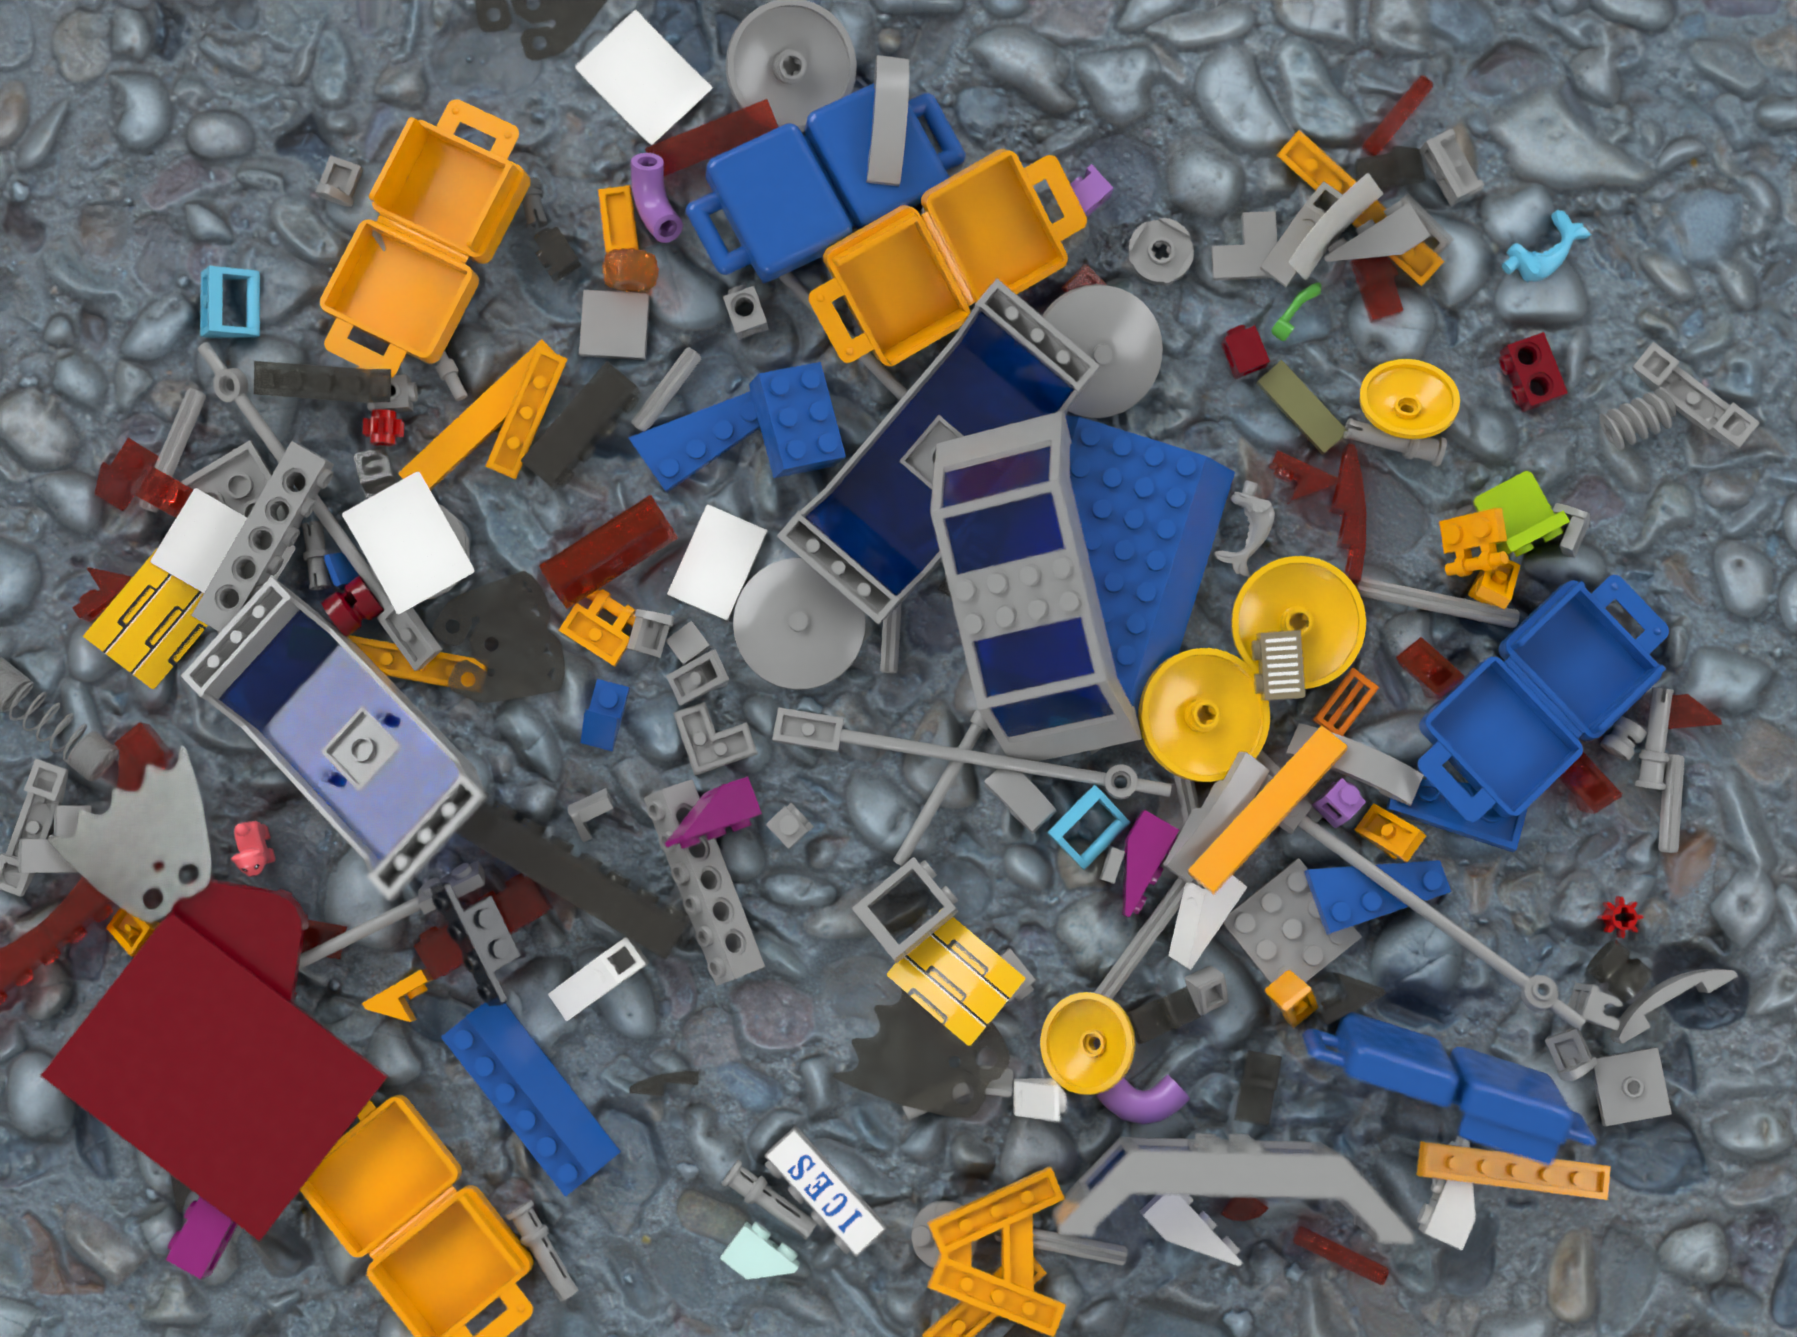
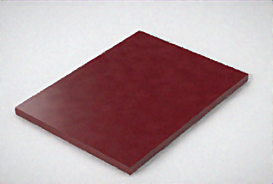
[40,911,389,1241]

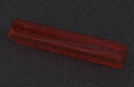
[1362,75,1434,158]
[1293,1226,1389,1285]

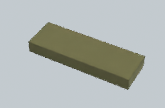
[1256,360,1348,455]

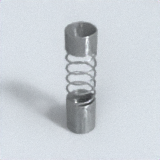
[0,656,118,781]

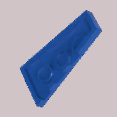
[628,391,760,493]
[1386,779,1528,852]
[1304,860,1452,935]

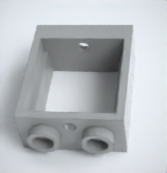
[852,857,959,963]

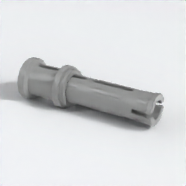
[1343,418,1447,467]
[1635,687,1674,790]
[721,1159,817,1240]
[506,1200,579,1302]

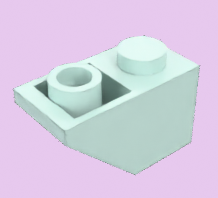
[720,1221,800,1279]

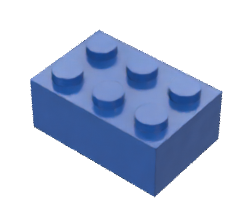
[749,362,846,478]

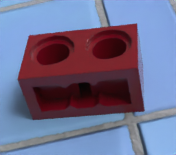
[1499,332,1568,412]

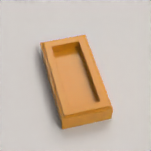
[598,185,639,255]

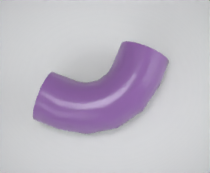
[631,153,683,243]
[1096,1075,1190,1125]

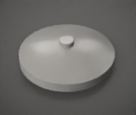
[726,0,856,132]
[1031,284,1163,418]
[733,558,866,690]

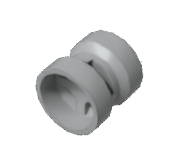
[1600,716,1647,762]

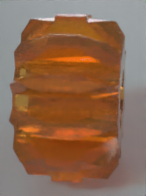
[602,248,659,292]

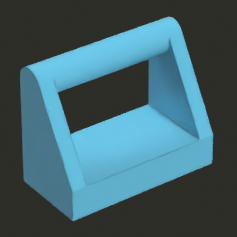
[200,266,260,338]
[1046,785,1131,870]

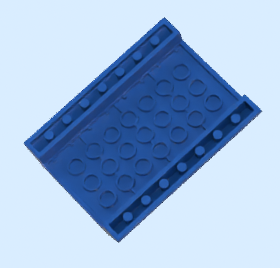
[979,414,1235,717]

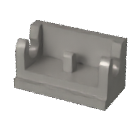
[1419,128,1484,206]
[1568,983,1622,1031]

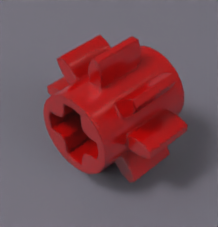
[362,409,404,446]
[1597,896,1643,938]

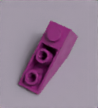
[665,777,762,849]
[1122,810,1179,917]

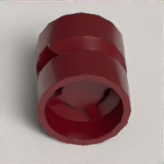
[321,575,385,637]

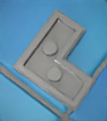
[1211,211,1277,281]
[673,702,758,776]
[19,805,91,873]

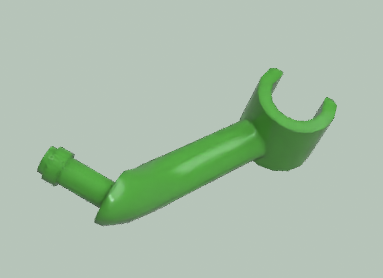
[1272,282,1322,341]

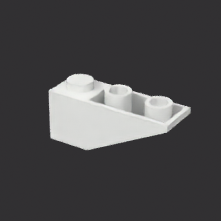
[1168,875,1247,970]
[548,936,649,1021]
[1013,1078,1066,1121]
[1417,1136,1476,1250]
[1140,1194,1242,1266]

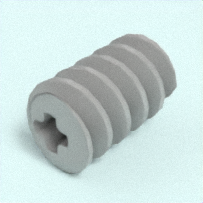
[1599,387,1676,450]

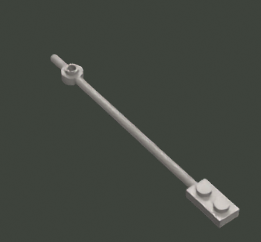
[198,342,442,671]
[772,707,1172,800]
[1254,774,1587,1030]
[299,860,485,970]

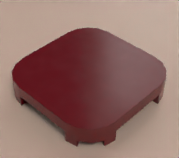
[167,876,308,1003]

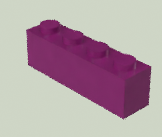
[166,1197,238,1279]

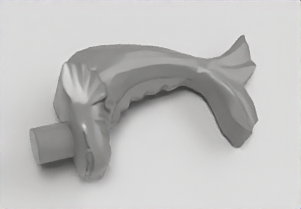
[1213,480,1275,577]

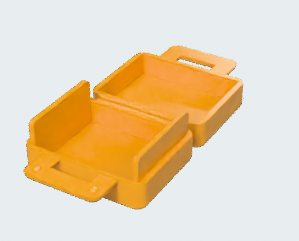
[320,99,531,379]
[808,149,1087,366]
[300,1095,534,1337]

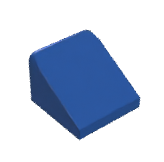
[323,552,359,590]

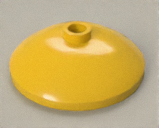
[1359,359,1460,439]
[1040,992,1135,1095]

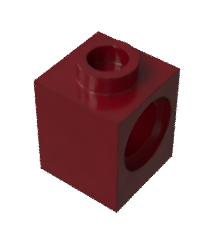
[1221,325,1270,380]

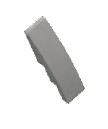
[1163,752,1270,883]

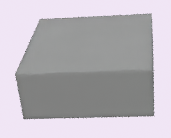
[1099,847,1125,883]

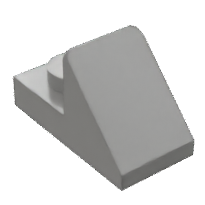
[666,649,729,706]

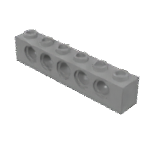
[191,441,334,632]
[644,779,765,986]

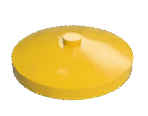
[1231,556,1366,689]
[1138,648,1270,782]

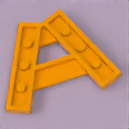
[927,1167,1066,1337]

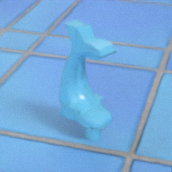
[1502,210,1591,282]

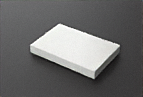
[667,504,768,621]

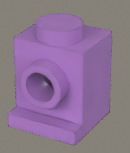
[1070,164,1113,217]
[1312,778,1366,829]

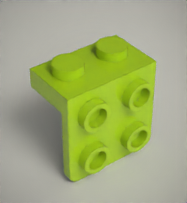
[1473,471,1570,558]

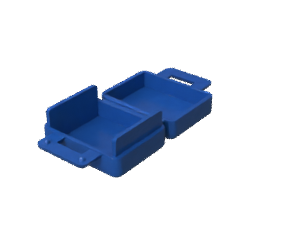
[686,83,966,284]
[1418,575,1669,822]
[1302,1012,1596,1165]

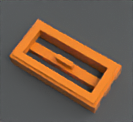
[1312,668,1379,736]

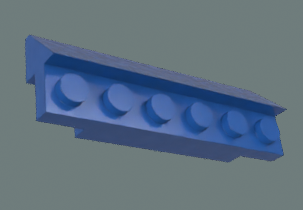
[441,1003,621,1197]

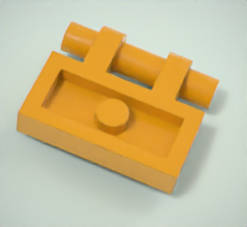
[1439,508,1508,577]
[558,584,636,667]

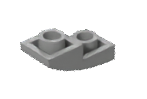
[984,768,1057,834]

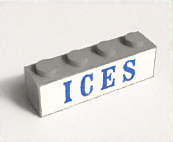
[765,1125,886,1257]

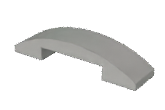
[866,55,909,186]
[1632,342,1760,449]
[1286,723,1423,806]
[0,759,69,896]
[1610,969,1737,1044]

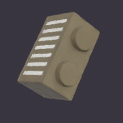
[1251,630,1305,700]

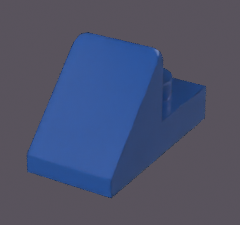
[580,679,630,752]

